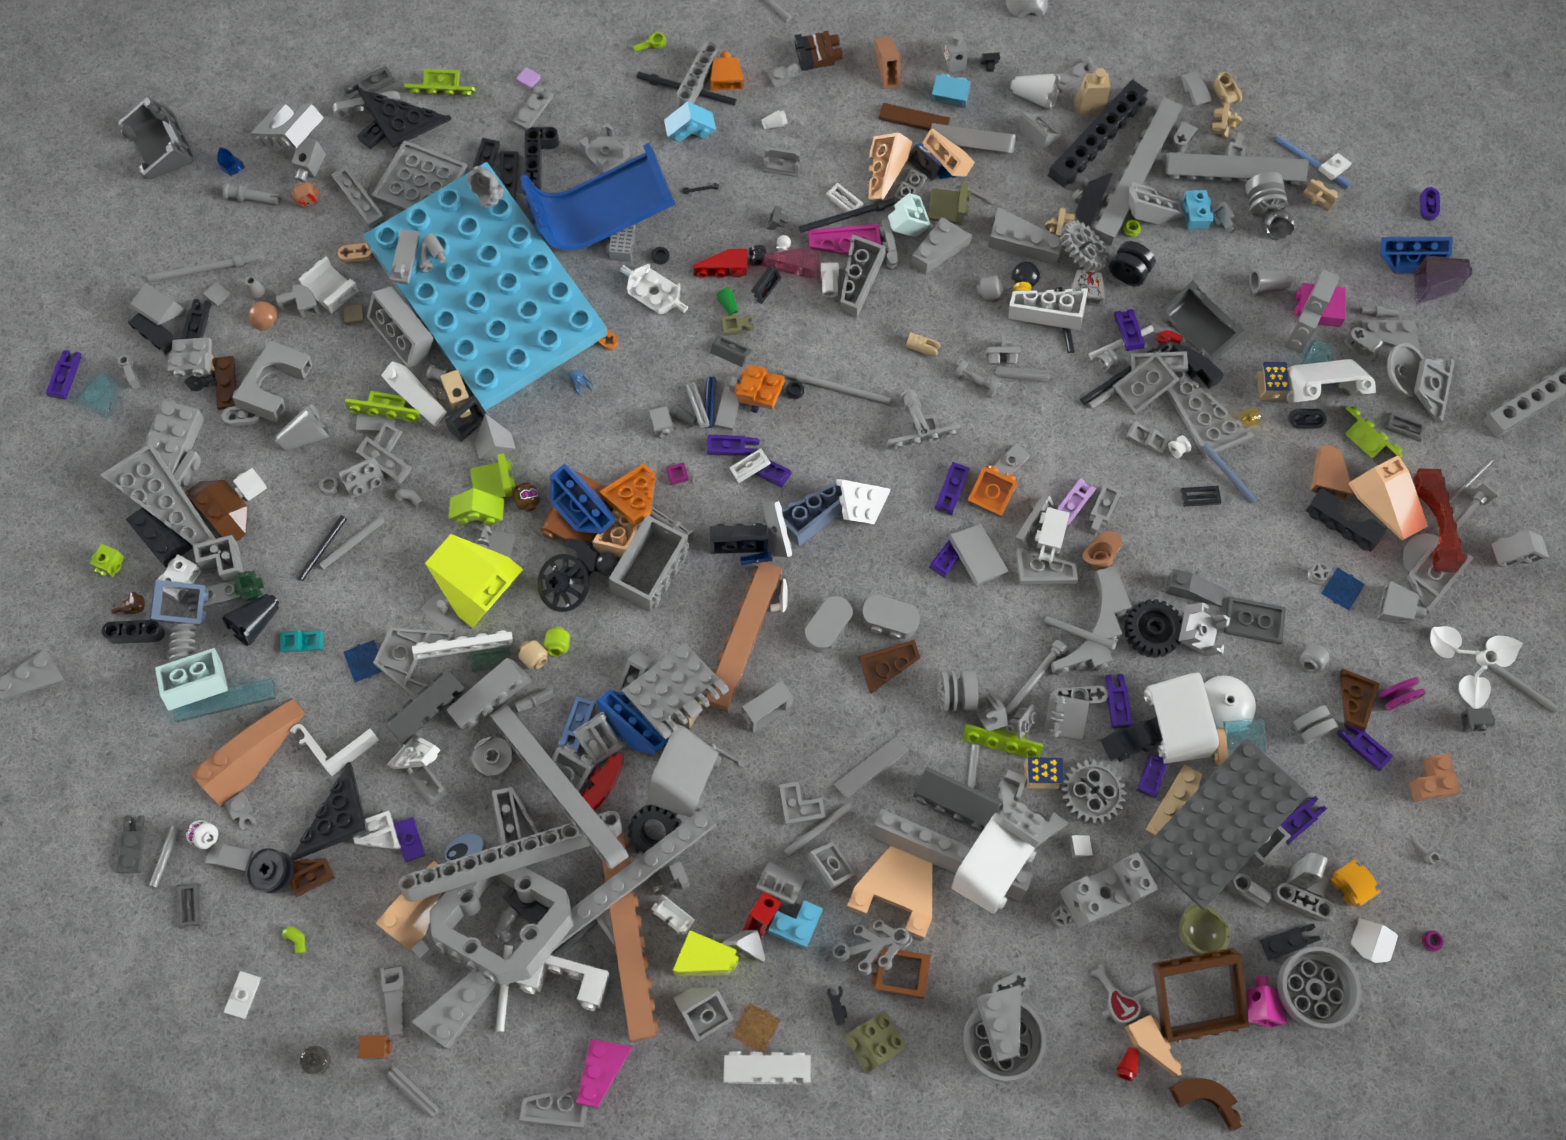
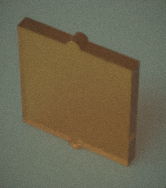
[733,1003,781,1054]

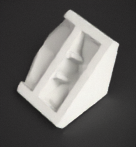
[1350,918,1398,963]

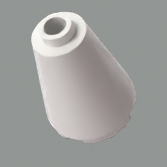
[1010,74,1060,109]

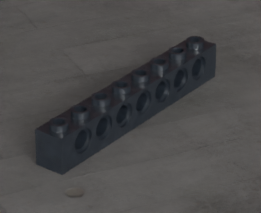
[1048,79,1149,188]

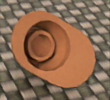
[1083,531,1122,572]

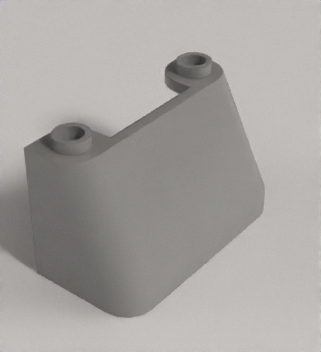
[647,724,722,818]

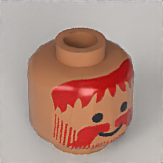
[292,182,320,208]

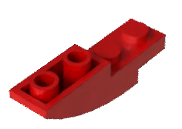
[565,752,624,820]

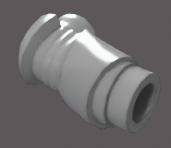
[493,906,519,942]

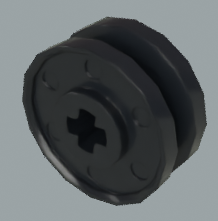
[246,848,294,894]

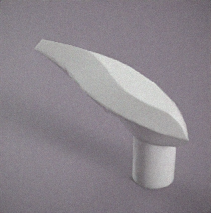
[770,578,788,612]

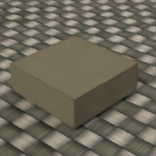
[343,304,364,325]

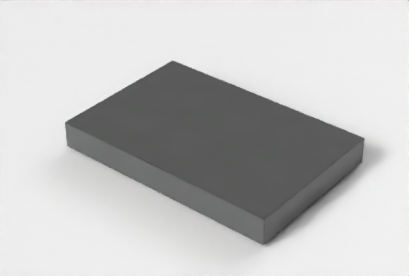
[1224,596,1286,644]

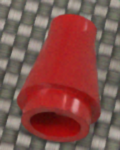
[1116,1047,1140,1081]

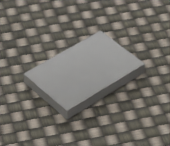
[1112,351,1179,415]
[948,524,1009,586]

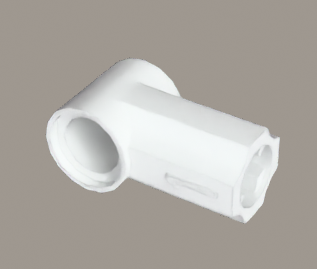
[820,263,839,298]

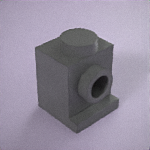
[1461,708,1495,732]

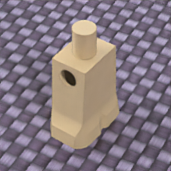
[1073,68,1111,114]

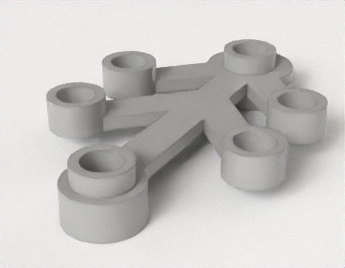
[832,919,912,975]

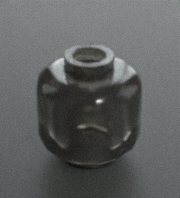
[300,1045,331,1075]

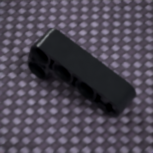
[524,127,560,190]

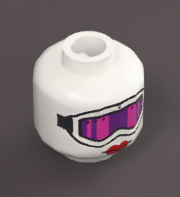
[186,820,218,849]

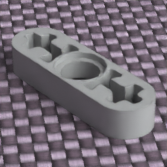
[1052,686,1108,705]

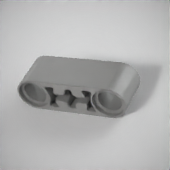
[1272,883,1335,921]

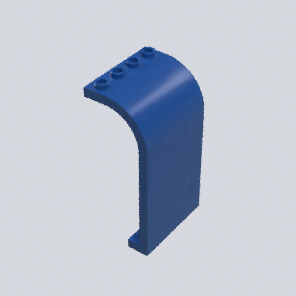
[520,143,676,250]

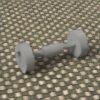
[954,360,1001,398]

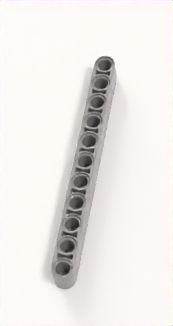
[489,705,628,869]
[398,811,623,902]

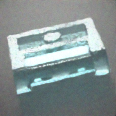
[1223,718,1266,756]

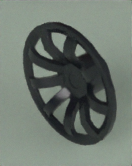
[537,554,590,612]

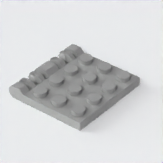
[622,643,729,739]

